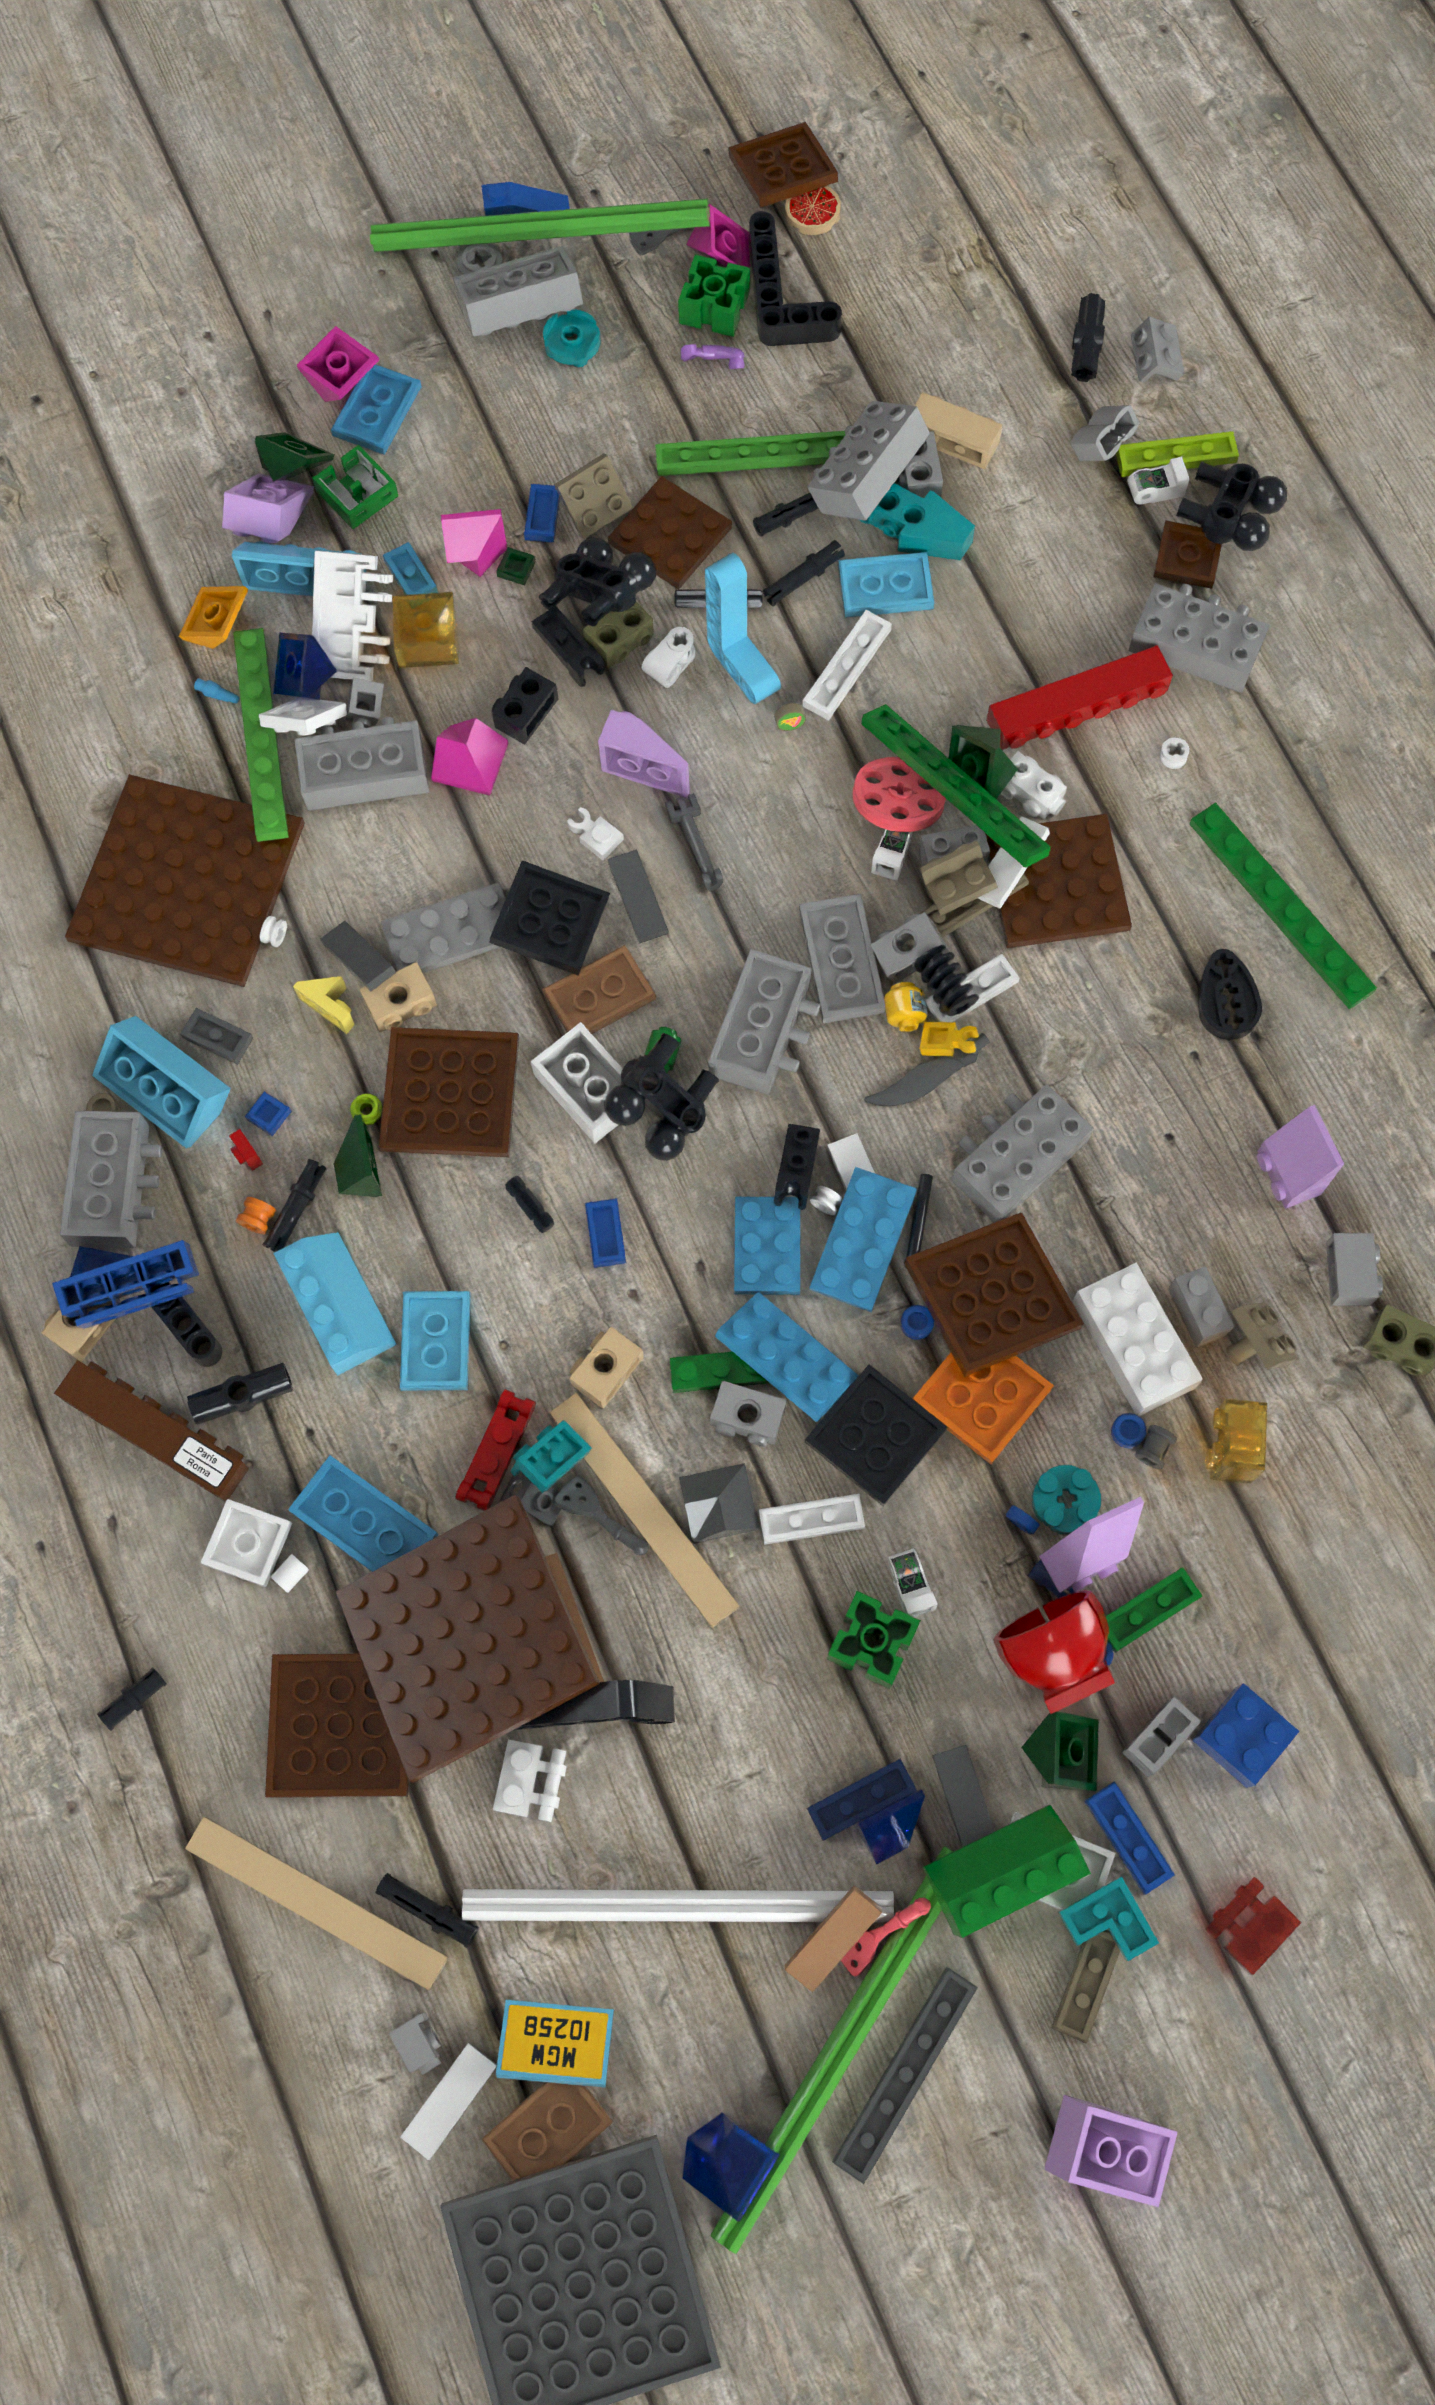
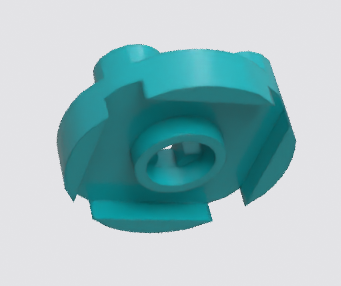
[543,309,601,367]
[1032,1465,1101,1535]

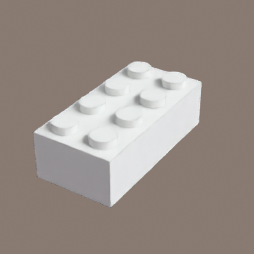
[1072,1263,1203,1416]

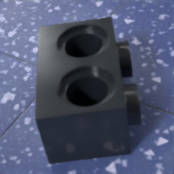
[492,667,559,745]

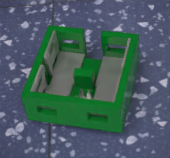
[312,445,399,530]

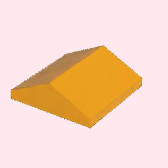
[179,586,248,649]

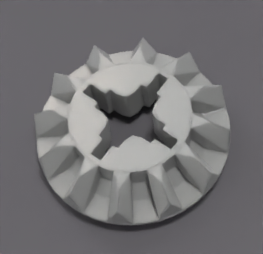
[457,243,502,275]

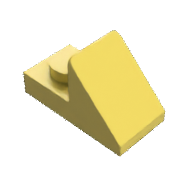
[293,976,355,1034]

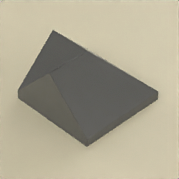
[679,1463,759,1544]

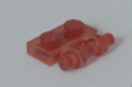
[1205,1877,1301,1975]

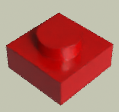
[229,1129,263,1171]

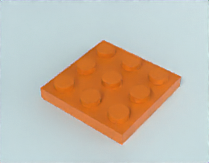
[913,1353,1054,1464]

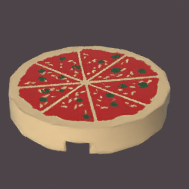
[785,186,841,235]

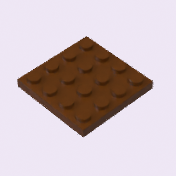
[985,814,1132,949]
[379,1027,519,1158]
[904,1212,1084,1377]
[265,1653,409,1798]

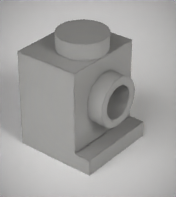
[346,678,384,728]
[389,2012,441,2075]

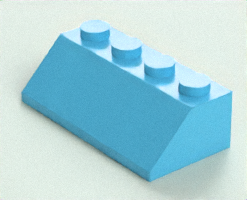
[232,541,367,596]
[92,1016,231,1149]
[273,1232,397,1376]

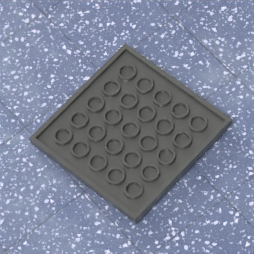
[440,2135,721,2405]

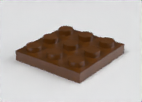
[728,122,838,208]
[608,476,732,589]

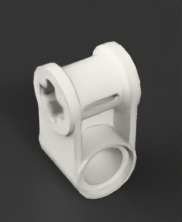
[642,627,696,688]

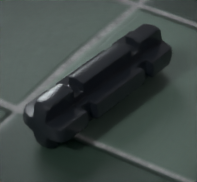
[505,1176,554,1233]

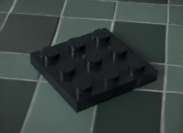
[489,860,610,976]
[805,1364,948,1506]

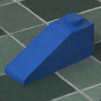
[481,182,570,216]

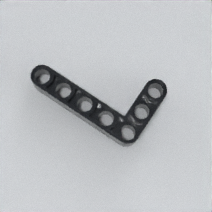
[749,211,842,346]
[514,1680,675,1730]

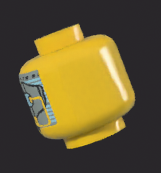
[884,982,927,1032]

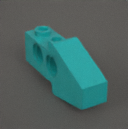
[860,483,975,560]

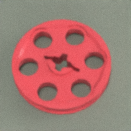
[852,757,946,832]

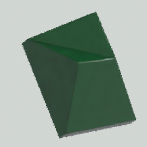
[255,432,335,482]
[948,725,1018,799]
[333,1114,382,1197]
[1021,1711,1099,1791]

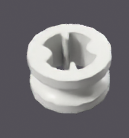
[1160,737,1190,769]
[260,916,287,947]
[810,1186,843,1215]

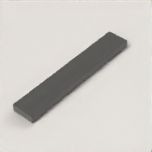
[832,1967,978,2184]

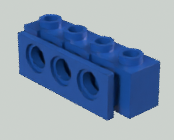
[52,1240,199,1329]

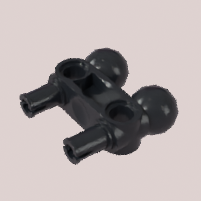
[1176,461,1287,551]
[539,537,656,627]
[604,1033,719,1161]

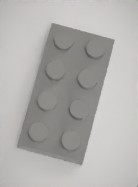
[381,882,506,973]
[799,894,885,1024]

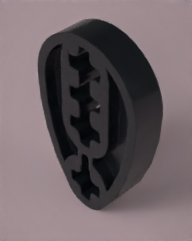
[1198,949,1262,1040]

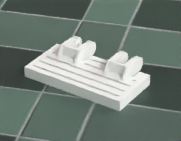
[311,550,393,681]

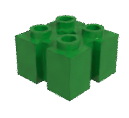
[678,255,750,337]
[827,1591,921,1689]

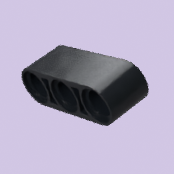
[152,1282,222,1367]

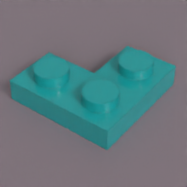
[1058,1877,1159,1961]

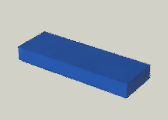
[1084,1781,1175,1895]

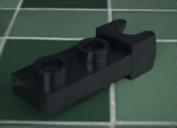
[531,606,605,687]
[774,1123,820,1210]

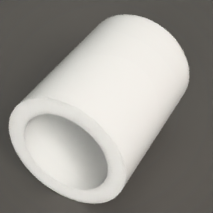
[271,1554,309,1593]

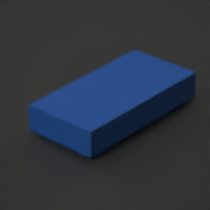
[524,484,560,542]
[585,1198,626,1268]

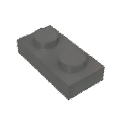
[180,1008,253,1065]

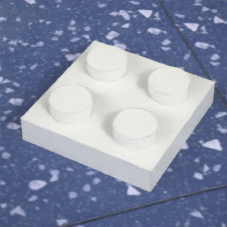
[259,697,347,735]
[201,1499,292,1587]

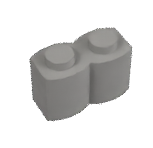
[1071,405,1139,461]

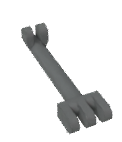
[665,793,723,891]

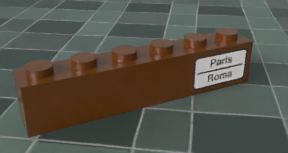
[54,1360,249,1502]

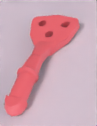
[840,1897,931,1977]

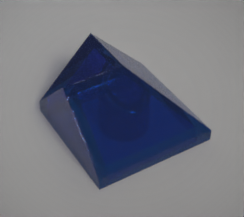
[273,632,337,700]
[855,1789,925,1864]
[682,2112,780,2222]

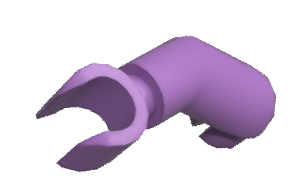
[681,344,745,369]

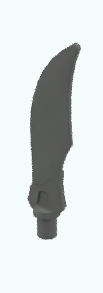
[865,1033,990,1106]

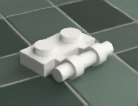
[493,1739,567,1822]

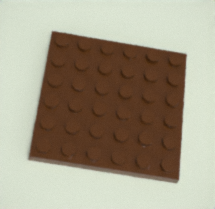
[65,774,305,987]
[336,1495,600,1783]

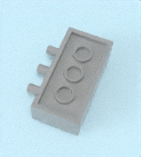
[453,246,583,337]
[807,401,930,521]
[1128,583,1270,693]
[295,717,430,811]
[708,949,820,1095]
[952,1084,1094,1223]
[60,1111,163,1248]

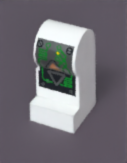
[1127,456,1189,505]
[871,829,913,881]
[887,1548,938,1617]

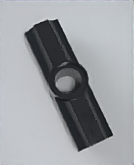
[1071,293,1105,382]
[187,1363,293,1425]

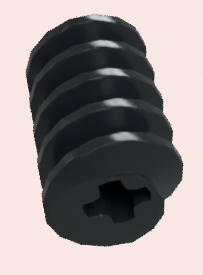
[915,945,980,1016]

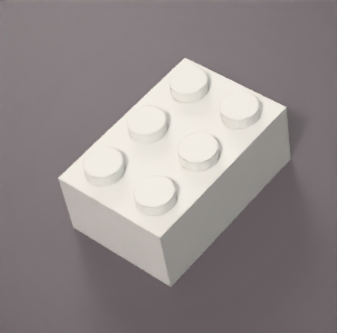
[531,1022,623,1143]

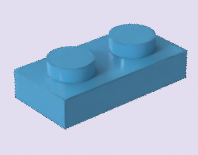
[383,542,438,606]

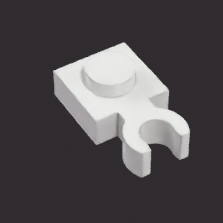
[567,807,624,861]

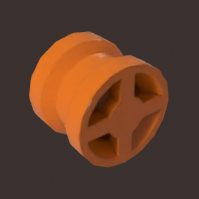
[235,1197,276,1235]

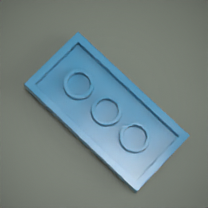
[809,1167,917,1313]
[715,1292,859,1422]
[288,1455,439,1572]

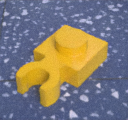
[919,1022,979,1056]

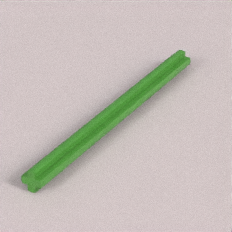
[370,198,710,252]
[711,1846,953,2254]

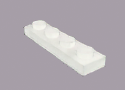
[803,610,892,721]

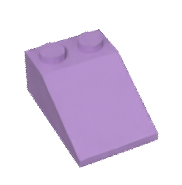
[222,473,314,543]
[598,710,690,798]
[1257,1105,1344,1209]
[1039,1496,1144,1593]
[1044,2095,1178,2207]

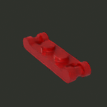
[455,1389,536,1511]

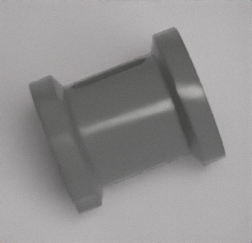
[1135,1425,1177,1469]

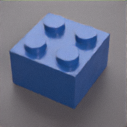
[1192,1683,1300,1788]

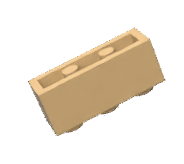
[915,392,1002,469]

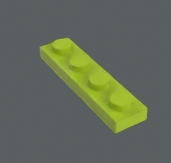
[1116,431,1239,477]

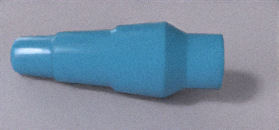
[194,678,240,704]

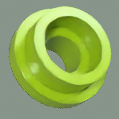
[350,1094,383,1125]

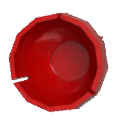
[993,1590,1115,1714]

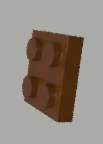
[1153,520,1222,589]

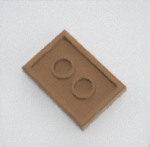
[542,945,656,1034]
[481,2082,614,2180]

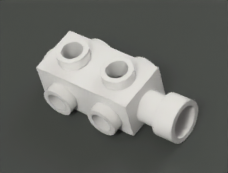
[1001,751,1067,819]

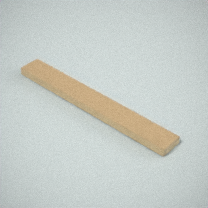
[549,1393,740,1628]
[185,1817,448,1990]

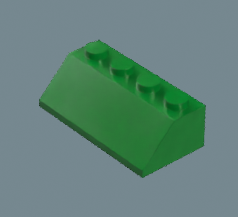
[923,1805,1091,1938]

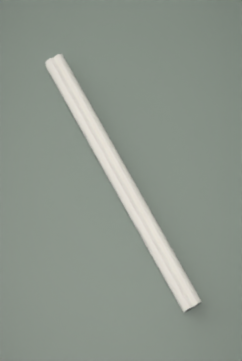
[462,1889,894,1922]

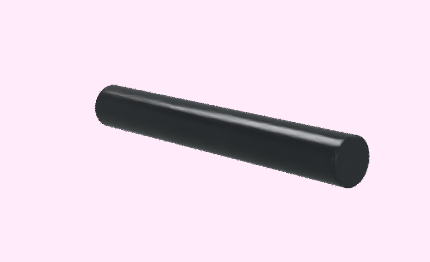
[904,1174,933,1269]

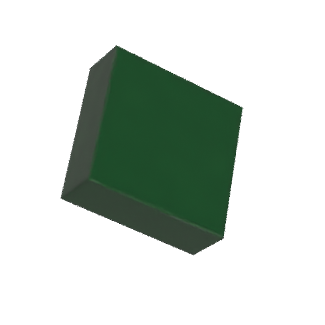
[496,547,536,586]

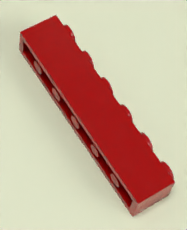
[986,645,1173,750]

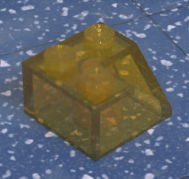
[392,592,459,668]
[1205,1399,1267,1484]

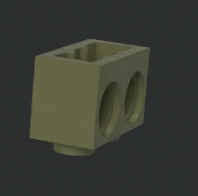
[583,602,654,669]
[1363,1304,1435,1376]

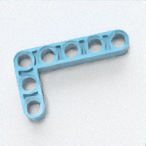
[705,552,781,704]

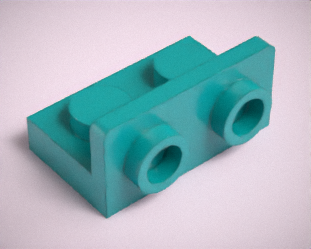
[510,1420,592,1493]

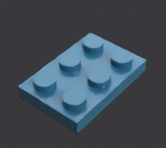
[734,1197,800,1295]

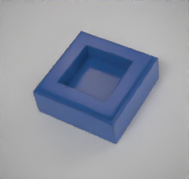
[245,1091,292,1137]

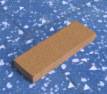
[785,1885,882,1993]

